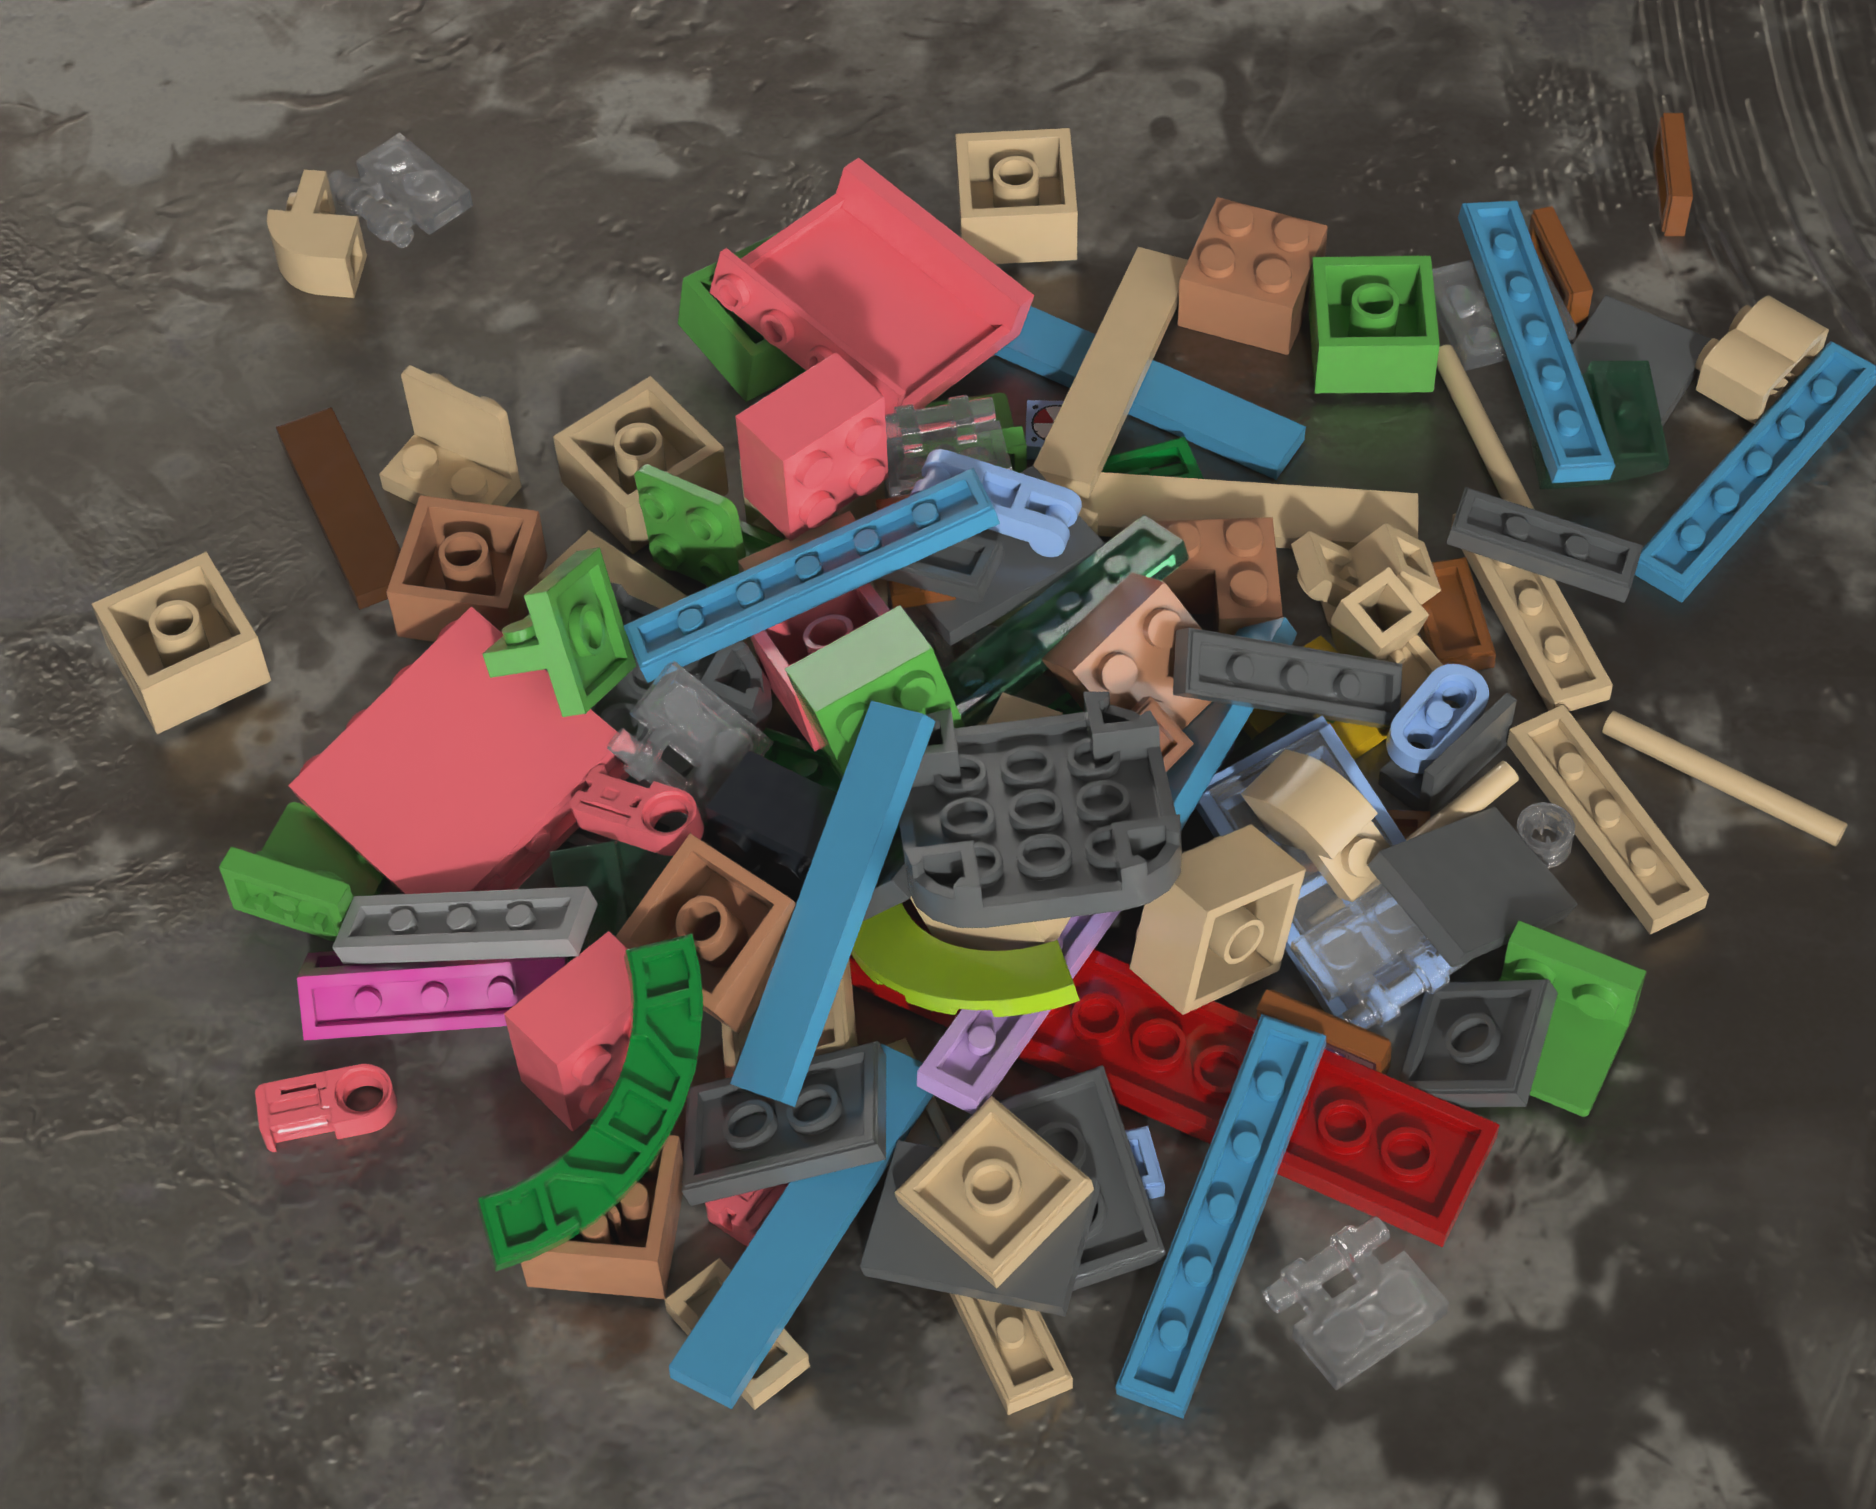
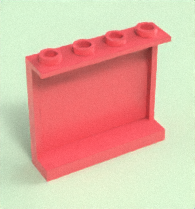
[709,158,1035,436]
[288,606,641,894]

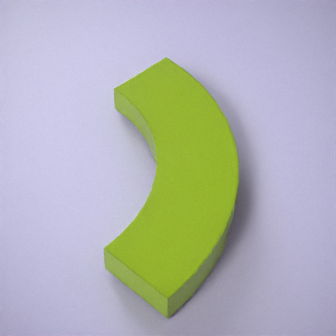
[851,903,1080,1017]

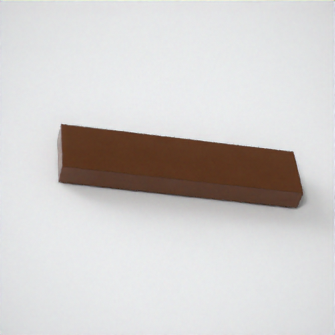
[276,407,401,610]

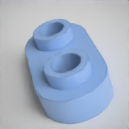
[1386,664,1489,774]

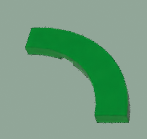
[477,934,703,1271]

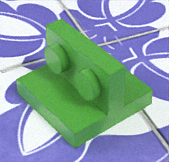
[482,547,636,717]

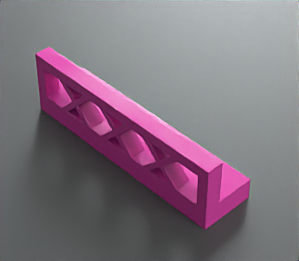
[297,951,571,1041]

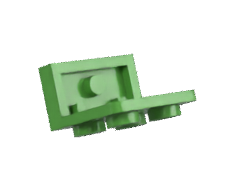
[634,464,785,587]

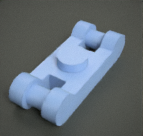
[909,449,1082,557]

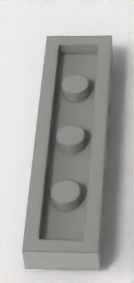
[332,886,598,964]

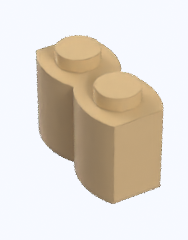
[1695,295,1829,424]

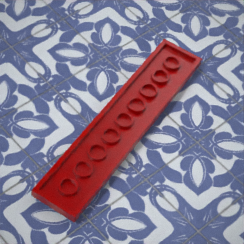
[849,899,1500,1247]

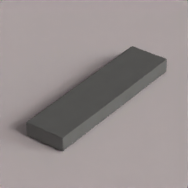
[1173,628,1402,729]

